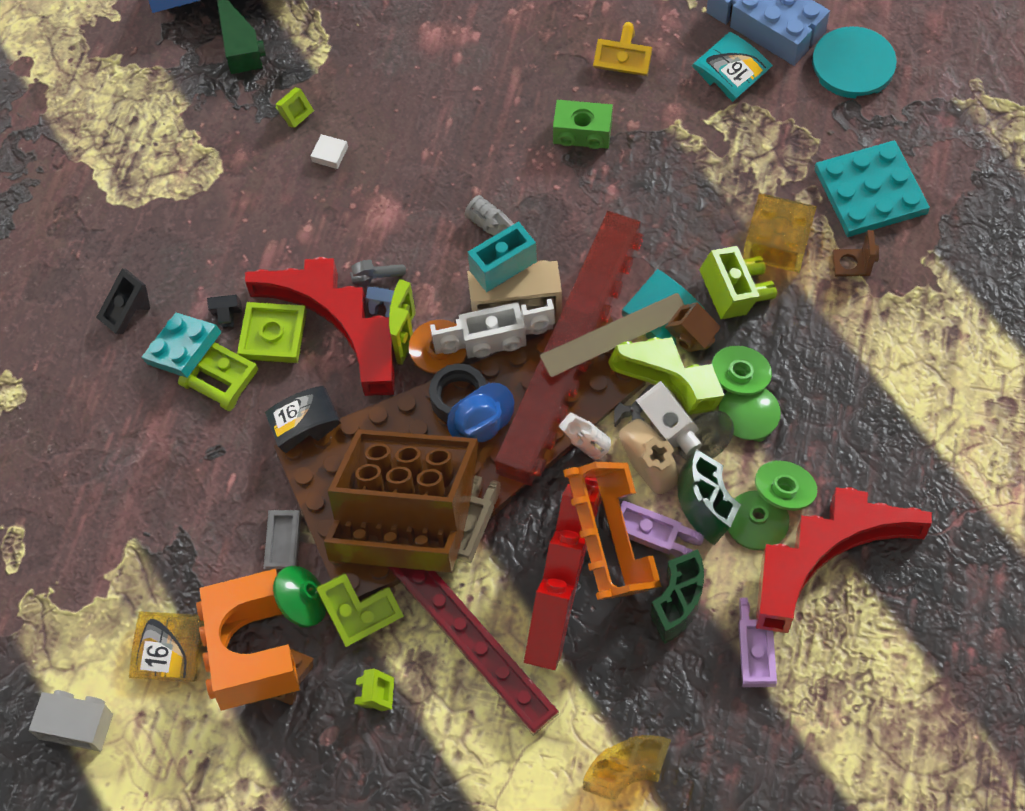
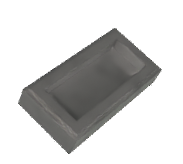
[263,510,301,573]

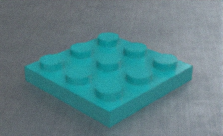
[814,140,930,237]

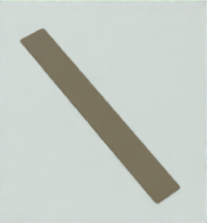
[540,293,684,377]

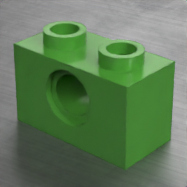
[553,100,613,149]

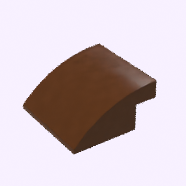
[324,429,478,573]

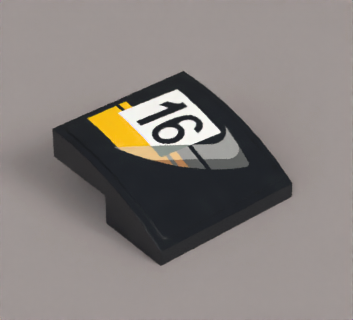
[265,386,341,454]

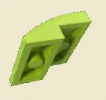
[389,279,416,365]

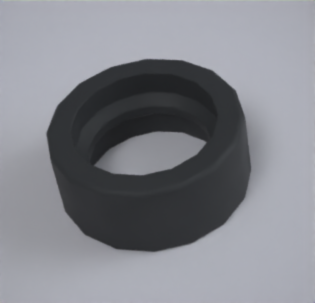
[429,363,486,423]

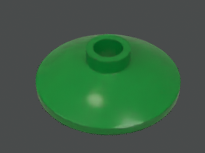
[273,566,327,627]

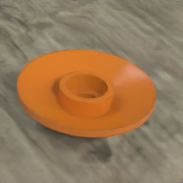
[409,320,467,374]

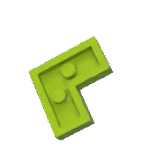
[316,573,404,647]

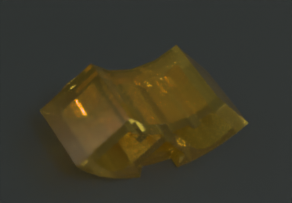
[583,735,671,802]

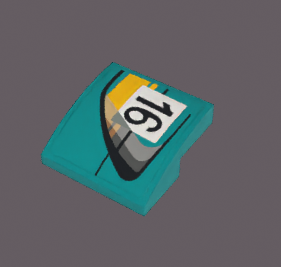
[692,32,773,102]

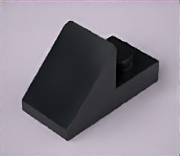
[96,268,150,334]

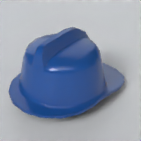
[447,383,515,443]

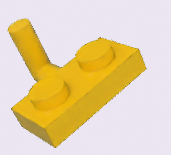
[593,22,652,76]

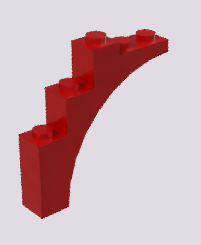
[245,257,395,396]
[523,478,602,671]
[755,487,932,633]

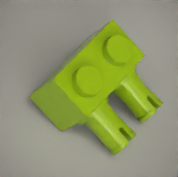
[699,246,777,319]

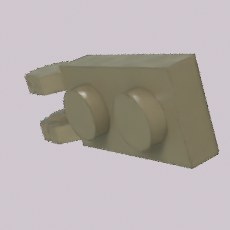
[457,475,501,563]

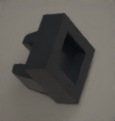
[207,295,242,328]

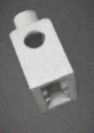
[636,381,702,456]

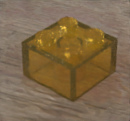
[743,193,817,273]

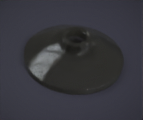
[678,411,734,461]

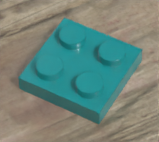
[141,312,221,378]

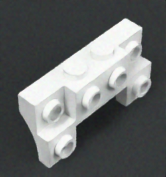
[430,299,555,358]

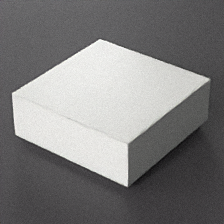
[311,134,348,169]

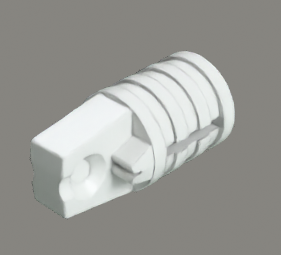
[559,412,611,460]

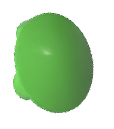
[719,389,781,442]

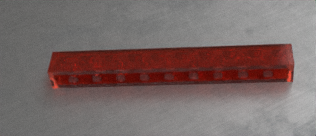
[495,211,644,486]

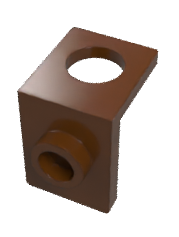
[832,230,879,277]

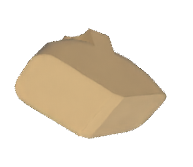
[619,419,679,494]

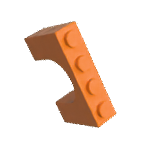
[196,569,300,711]

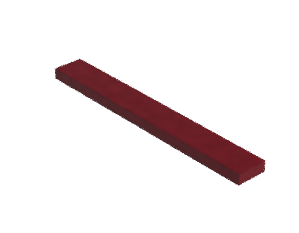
[387,567,559,736]

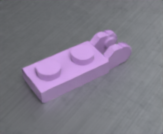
[621,501,704,558]
[738,598,777,687]

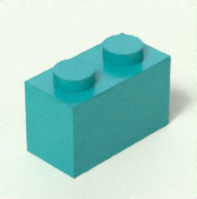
[468,221,537,292]

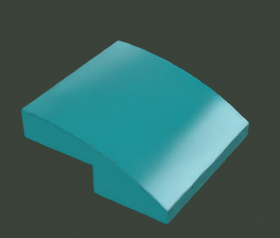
[622,269,705,346]

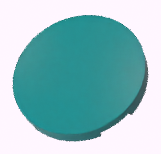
[812,26,897,98]

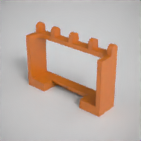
[563,462,662,600]

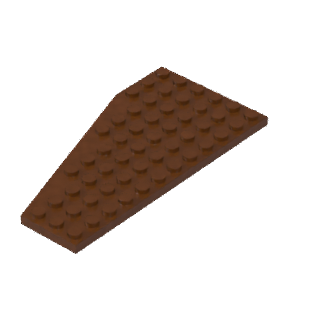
[274,309,646,601]

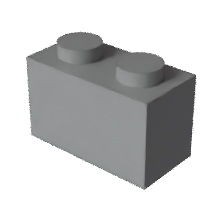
[29,690,113,752]

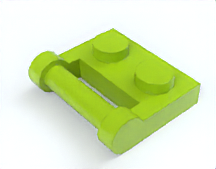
[178,342,258,411]

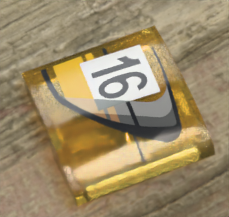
[129,611,204,682]

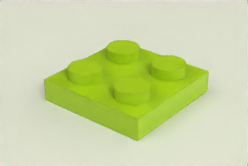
[237,302,307,363]

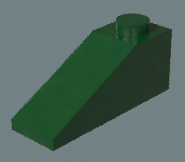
[217,0,266,74]

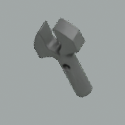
[350,260,406,286]
[614,384,655,427]

